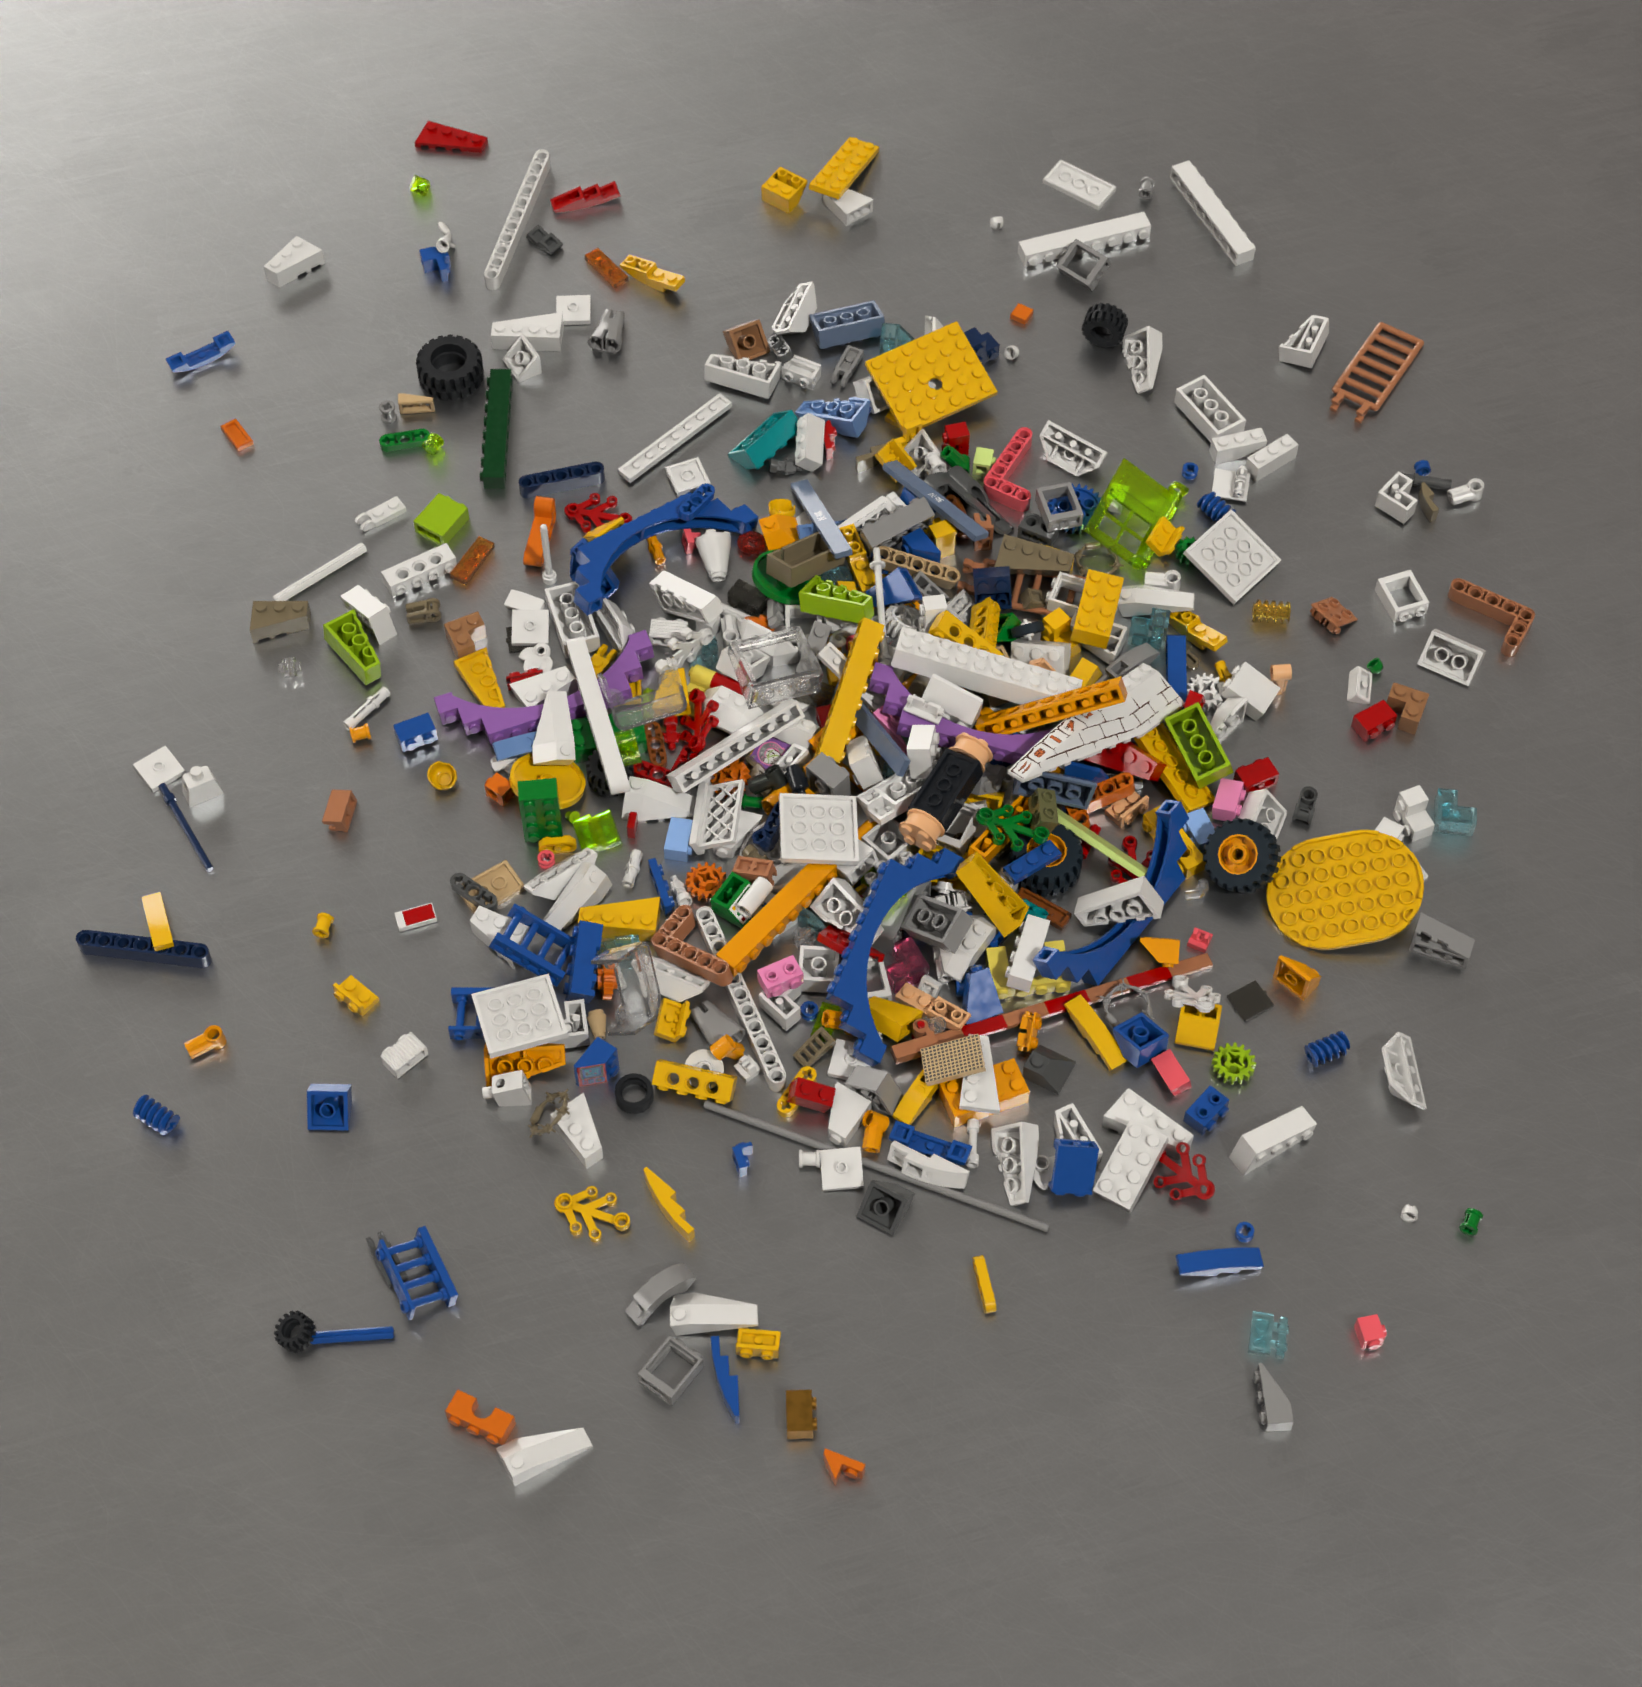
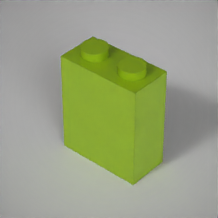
[413,493,469,545]

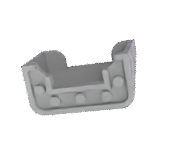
[872,881,931,956]

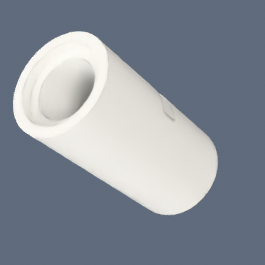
[735,877,773,918]

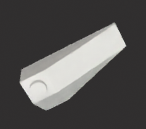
[621,776,696,823]

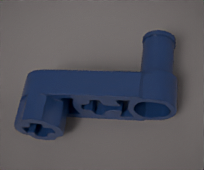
[752,801,780,852]

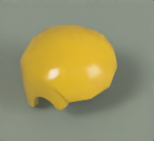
[768,499,796,517]
[427,761,457,791]

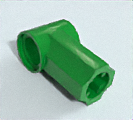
[940,445,970,474]

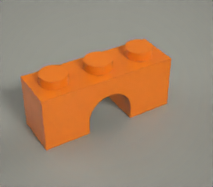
[445,1390,516,1445]

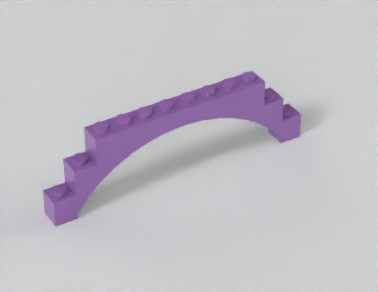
[434,630,654,746]
[868,662,1054,764]

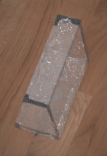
[728,626,824,709]

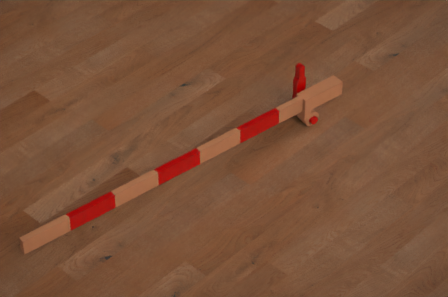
[891,953,1213,1065]

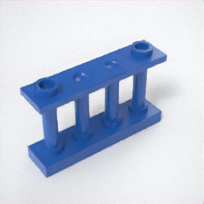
[489,903,575,987]
[448,987,496,1041]
[375,1226,458,1320]

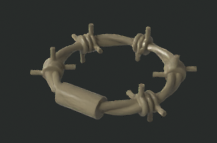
[1074,541,1124,577]
[528,1088,570,1138]

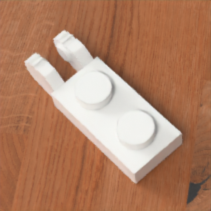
[355,496,406,532]

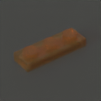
[585,248,629,289]
[450,536,495,585]

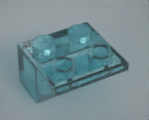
[880,323,915,355]

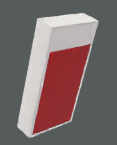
[394,902,437,932]

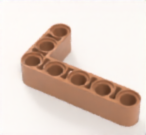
[1448,578,1535,657]
[651,905,733,986]

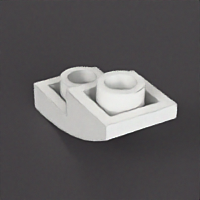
[504,589,546,610]

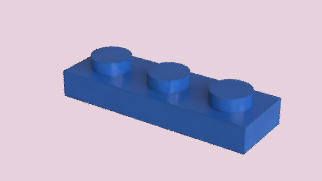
[1003,840,1062,885]
[648,858,675,917]

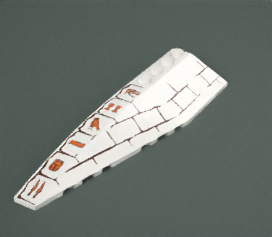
[1007,663,1185,783]

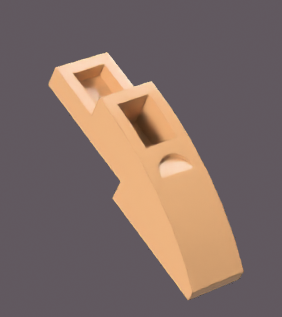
[895,982,971,1030]

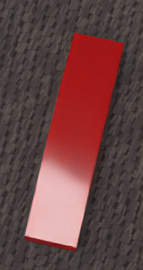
[550,181,621,213]

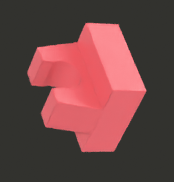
[681,528,701,554]
[1187,927,1213,953]

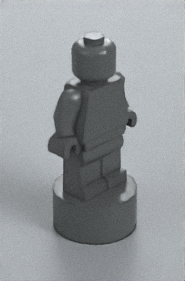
[769,458,803,475]

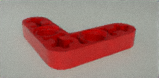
[633,744,699,788]

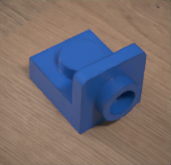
[732,1142,753,1177]

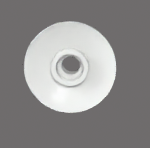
[685,1049,724,1088]

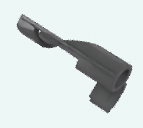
[923,466,1014,535]

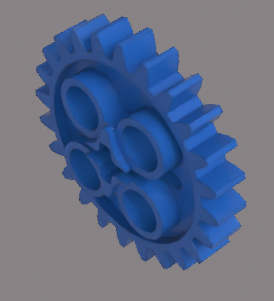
[1047,484,1105,534]

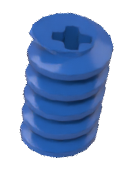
[1197,492,1236,522]
[1304,1031,1350,1068]
[133,1094,180,1136]

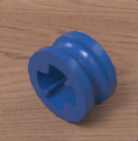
[1414,460,1431,476]
[1182,462,1198,480]
[801,1001,818,1021]
[1235,1222,1254,1243]

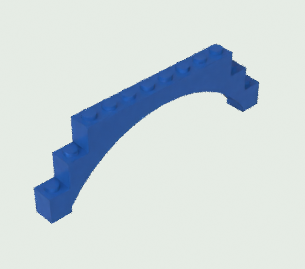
[574,492,758,616]
[1033,799,1189,986]
[826,848,964,1067]

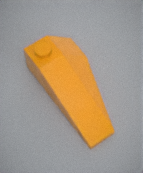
[484,1043,566,1086]

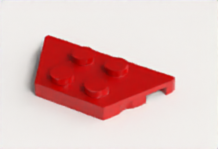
[817,924,885,962]

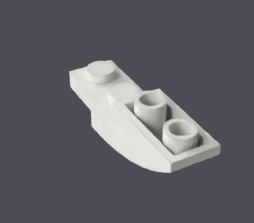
[887,1140,970,1189]

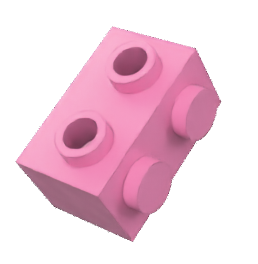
[1212,778,1246,821]
[757,955,804,998]

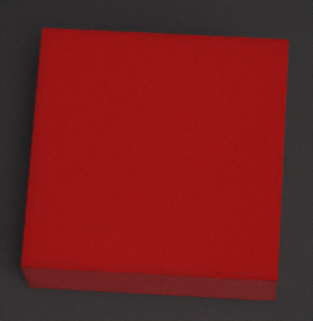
[627,812,638,839]

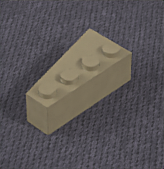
[995,534,1074,576]

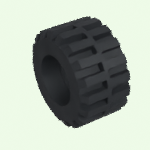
[1081,303,1128,348]
[586,747,634,797]

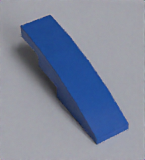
[1175,1247,1264,1276]
[711,1336,740,1424]

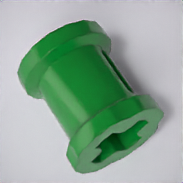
[1459,1208,1483,1236]

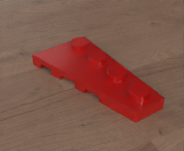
[414,121,488,153]

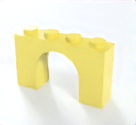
[985,940,1071,999]

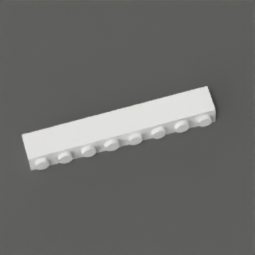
[1170,160,1256,266]
[1018,212,1151,267]
[666,699,805,793]

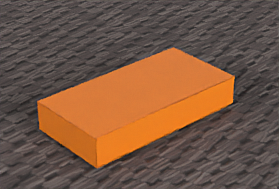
[220,418,254,452]

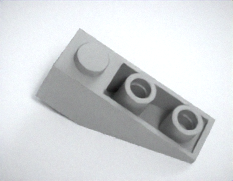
[1253,1363,1294,1432]

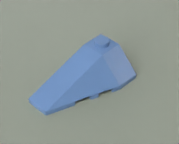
[795,397,870,438]

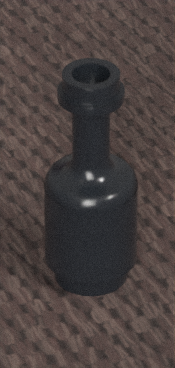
[785,764,809,794]

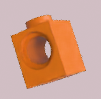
[484,772,515,807]

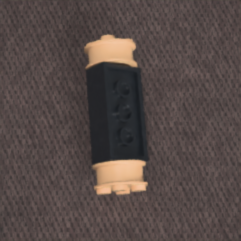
[899,732,993,852]

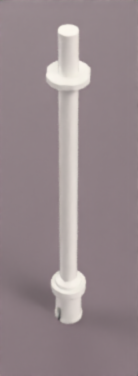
[869,547,892,666]

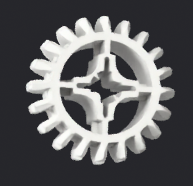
[885,604,922,639]

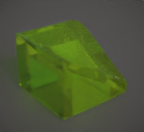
[410,175,430,196]

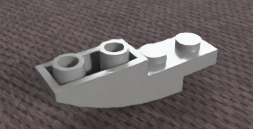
[1094,642,1160,684]

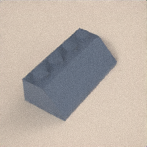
[809,300,886,349]
[1012,771,1097,810]

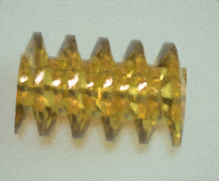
[1252,599,1291,624]

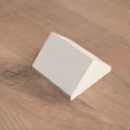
[502,334,542,382]
[904,429,941,478]

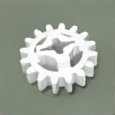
[1187,673,1225,711]

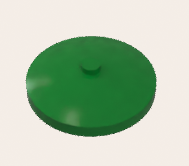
[752,549,824,605]

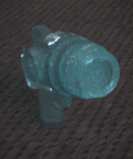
[688,636,718,669]

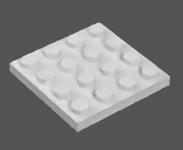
[1183,509,1282,605]
[779,793,859,865]
[471,973,569,1059]

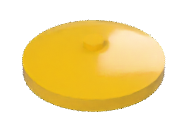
[509,753,586,809]

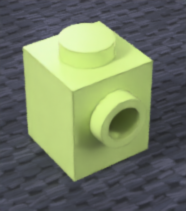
[972,447,997,476]

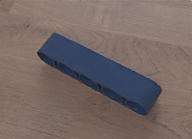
[519,461,605,499]

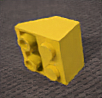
[761,167,807,214]
[1174,1004,1222,1051]

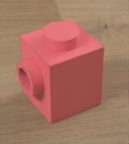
[1354,1314,1387,1350]

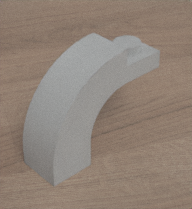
[625,1263,696,1326]

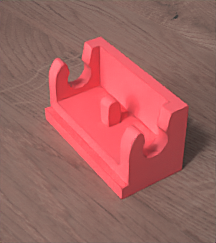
[1151,1049,1192,1096]

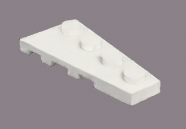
[959,1034,1000,1114]

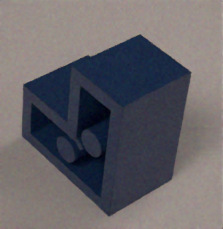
[964,327,1000,365]

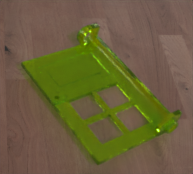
[1083,458,1189,570]

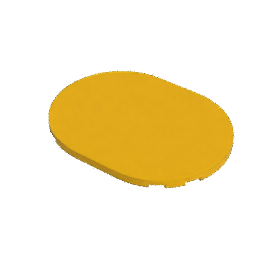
[1266,830,1424,950]

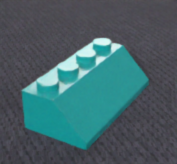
[727,410,798,470]

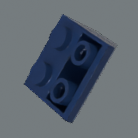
[973,566,1012,609]

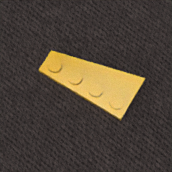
[453,647,505,708]

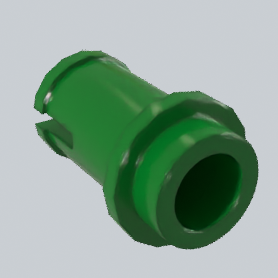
[741,794,763,809]

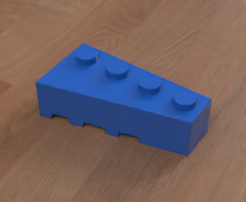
[563,920,603,1005]

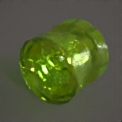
[422,433,444,455]

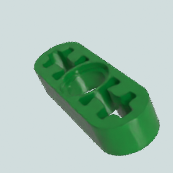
[379,429,431,452]

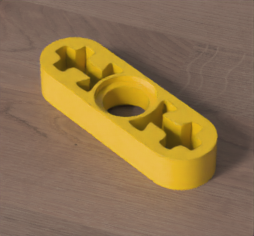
[777,1066,817,1117]
[972,1255,997,1314]

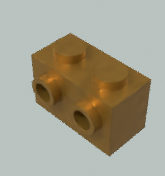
[786,1390,817,1439]

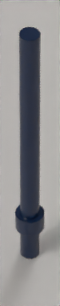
[158,783,214,872]

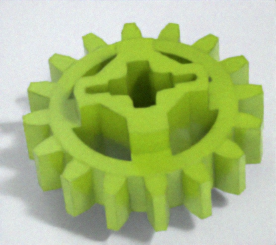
[1212,1042,1256,1085]

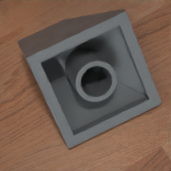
[1022,1045,1076,1095]
[856,1180,915,1235]

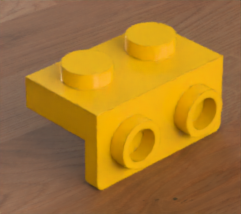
[874,439,917,483]
[654,997,691,1043]
[736,1328,781,1360]

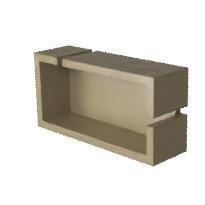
[766,532,845,588]

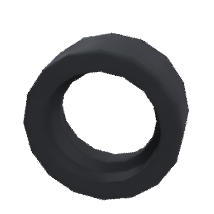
[615,1073,654,1114]

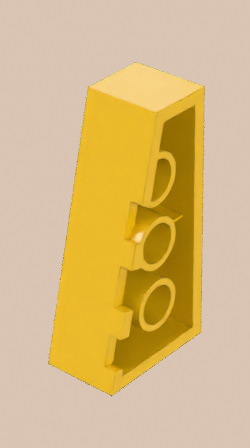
[956,851,1029,938]
[578,897,661,942]

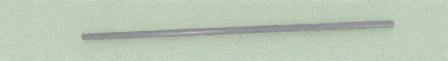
[703,1100,1049,1232]

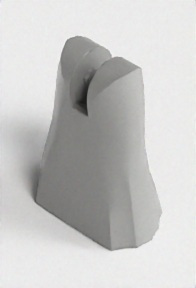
[588,309,624,353]
[691,999,746,1047]

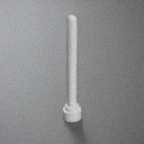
[540,524,557,585]

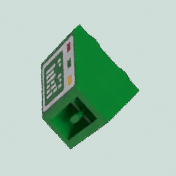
[711,872,753,929]

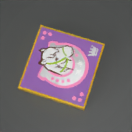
[746,737,791,769]

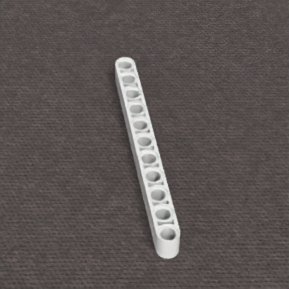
[484,149,551,290]
[565,636,630,796]
[696,906,786,1092]

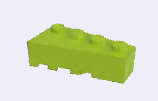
[799,575,874,624]
[323,609,381,685]

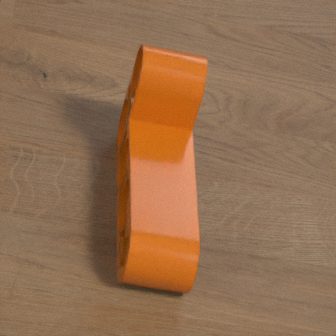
[523,496,556,567]
[1065,772,1135,829]

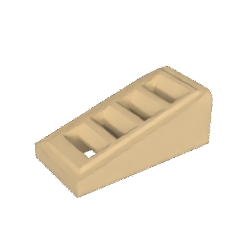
[398,393,435,414]

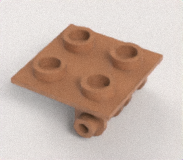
[1310,597,1358,635]

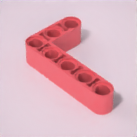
[983,427,1032,512]

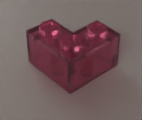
[885,936,930,994]

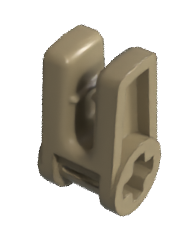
[405,598,441,624]

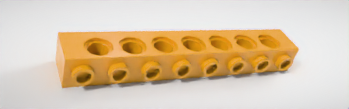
[975,676,1128,735]

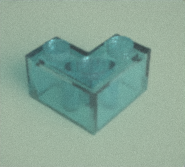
[1128,608,1170,650]
[1434,788,1477,836]

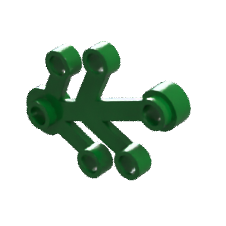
[975,805,1050,852]

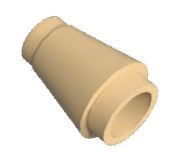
[587,1009,606,1040]

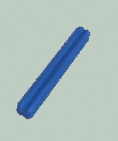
[310,1326,394,1344]

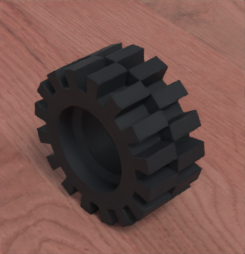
[274,1311,316,1353]

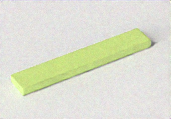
[1057,808,1148,877]

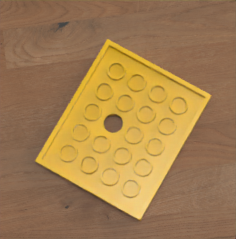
[864,321,998,432]

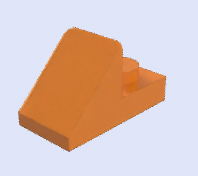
[823,1448,865,1486]

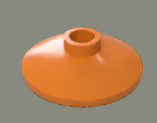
[744,614,775,632]

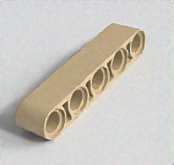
[872,546,961,590]

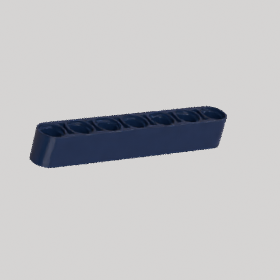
[76,930,212,968]

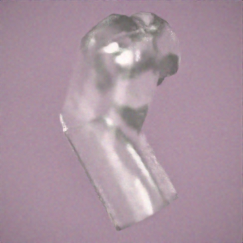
[1184,879,1209,900]

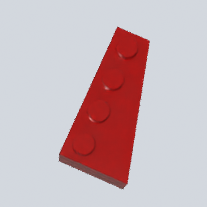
[1083,742,1167,781]

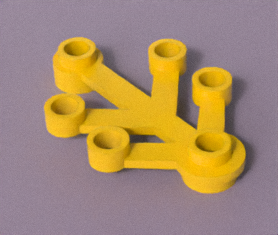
[554,1186,630,1242]

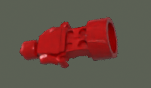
[662,715,681,751]

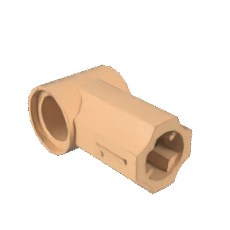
[1270,664,1292,695]

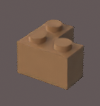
[444,611,487,659]
[1386,682,1429,735]

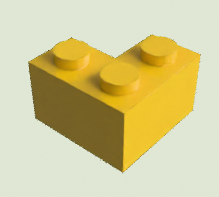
[923,517,957,559]
[1040,607,1082,659]

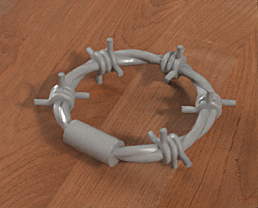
[1100,979,1156,1028]

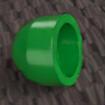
[1367,658,1383,674]

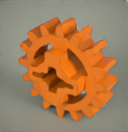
[710,759,751,799]
[685,862,727,902]
[596,957,618,1000]

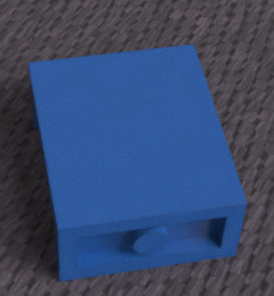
[1048,1139,1099,1197]

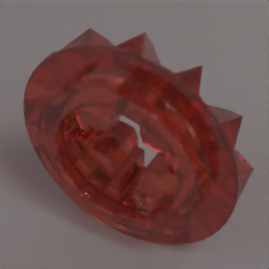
[737,531,766,556]

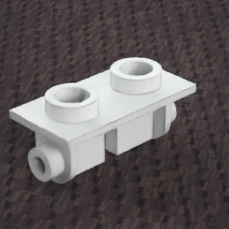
[903,694,945,725]

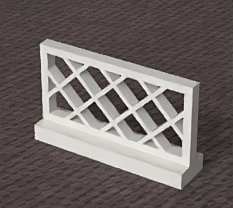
[838,495,894,572]
[689,779,745,855]

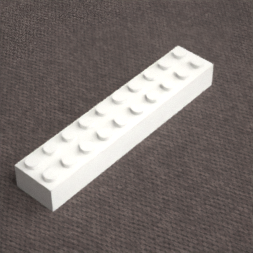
[891,626,1083,705]

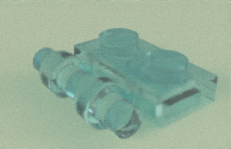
[1248,1311,1289,1359]

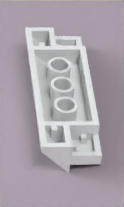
[856,747,949,826]

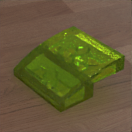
[614,728,642,766]
[573,810,623,852]

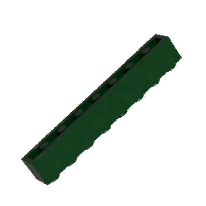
[480,369,513,489]

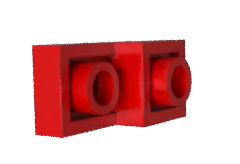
[824,420,837,460]

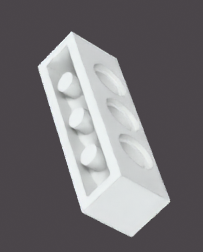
[381,543,458,597]

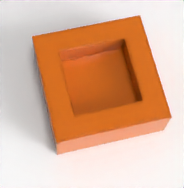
[1010,303,1034,325]

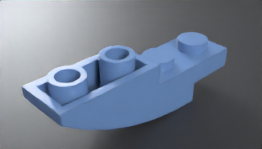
[492,731,537,762]

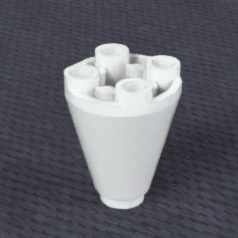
[695,529,731,582]

